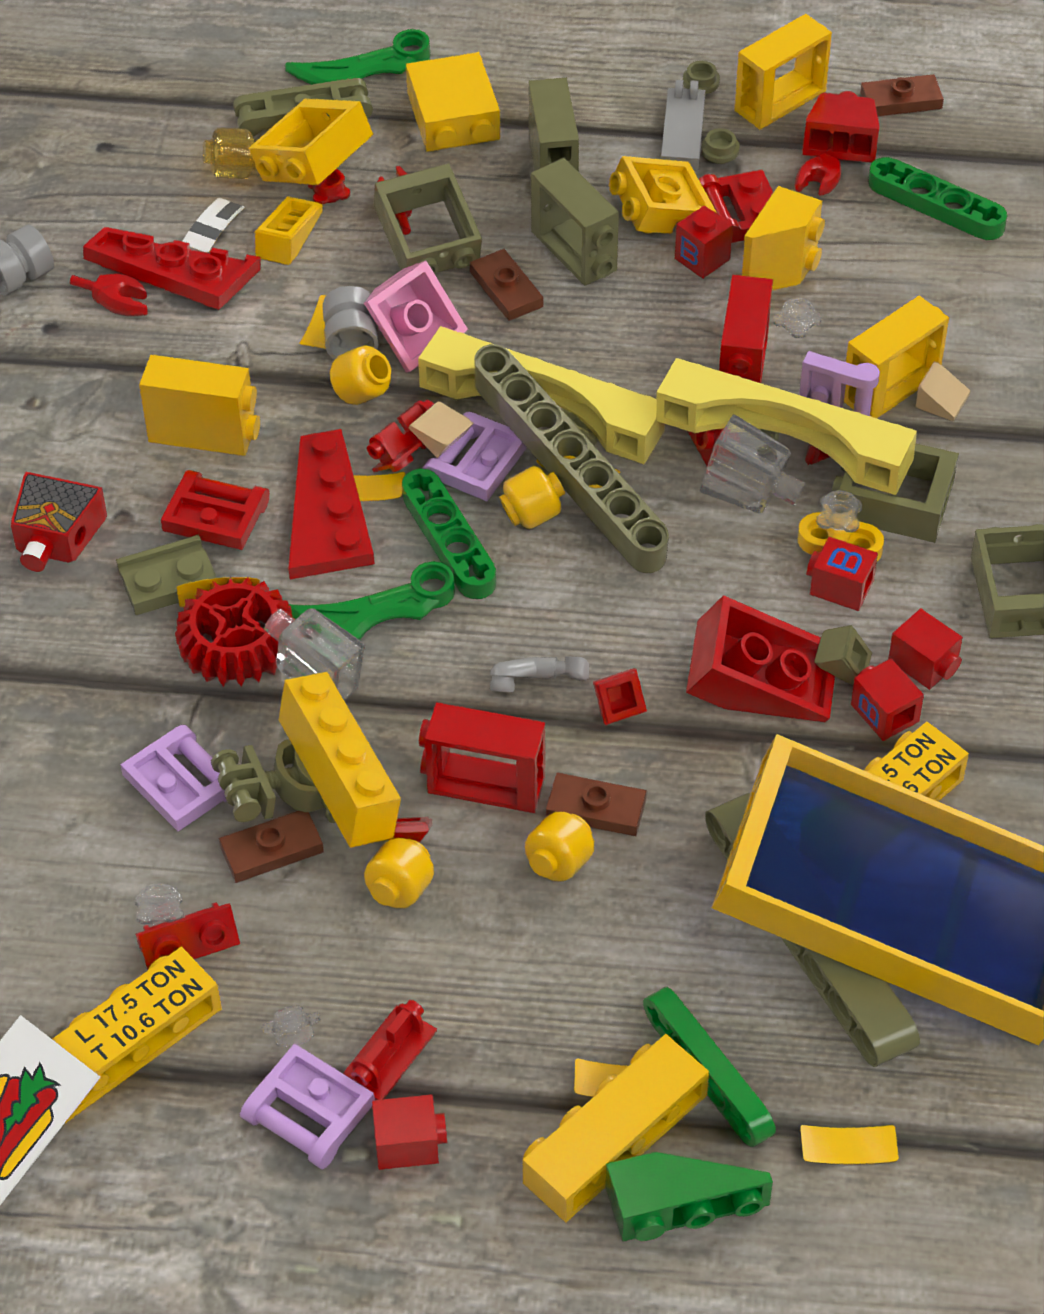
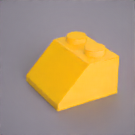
[742,186,825,291]

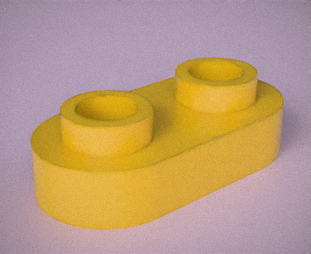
[797,512,884,562]

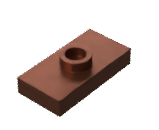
[860,74,944,116]
[470,249,544,321]
[546,772,647,836]
[219,811,324,883]

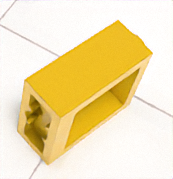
[734,13,832,130]
[249,99,373,185]
[844,295,949,418]

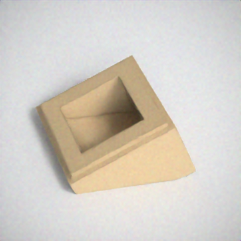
[916,362,970,422]
[408,401,474,458]

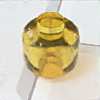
[203,127,258,179]

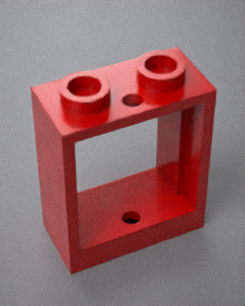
[719,275,773,383]
[419,702,545,813]

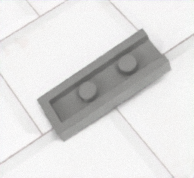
[661,80,705,170]

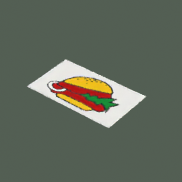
[0,1015,101,1205]

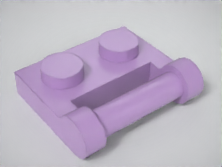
[799,351,880,417]
[422,412,527,501]
[120,725,227,832]
[240,1044,375,1169]

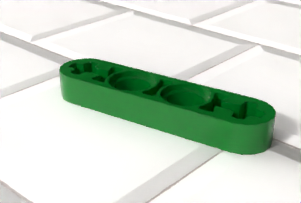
[868,157,1008,240]
[402,469,496,599]
[643,987,776,1148]

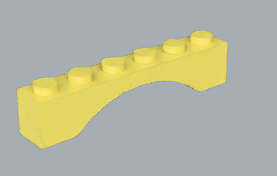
[418,326,665,464]
[656,358,917,495]

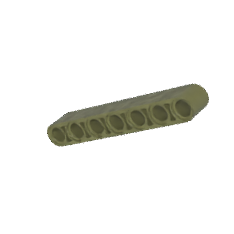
[474,344,669,573]
[705,793,920,1067]

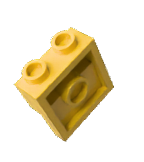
[609,156,716,234]

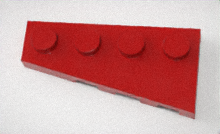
[83,227,261,310]
[288,429,375,580]

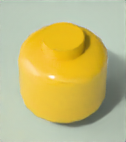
[330,345,391,405]
[499,466,565,530]
[525,812,594,882]
[364,838,434,908]

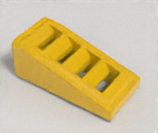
[255,196,323,265]

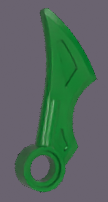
[285,29,431,85]
[289,561,455,646]

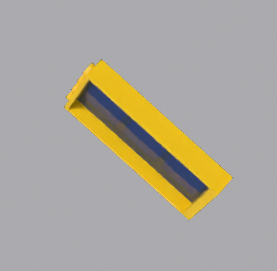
[712,734,1044,1045]

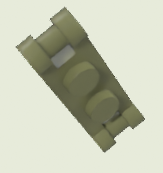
[233,78,373,137]

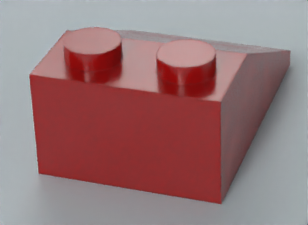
[686,595,835,722]

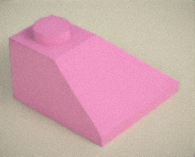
[364,261,468,373]

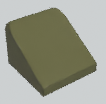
[815,625,872,686]

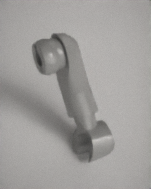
[490,656,589,692]

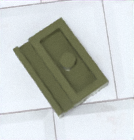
[116,535,217,615]

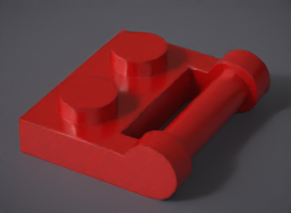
[699,169,774,243]
[161,470,270,550]

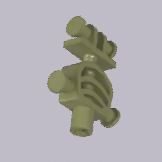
[211,739,336,823]

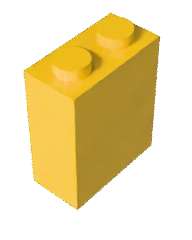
[406,52,500,152]
[139,354,260,456]

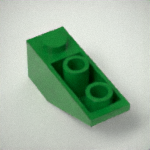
[606,1152,773,1242]

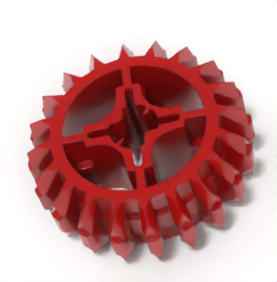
[175,577,296,688]

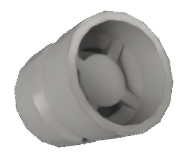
[0,224,54,296]
[322,286,378,359]

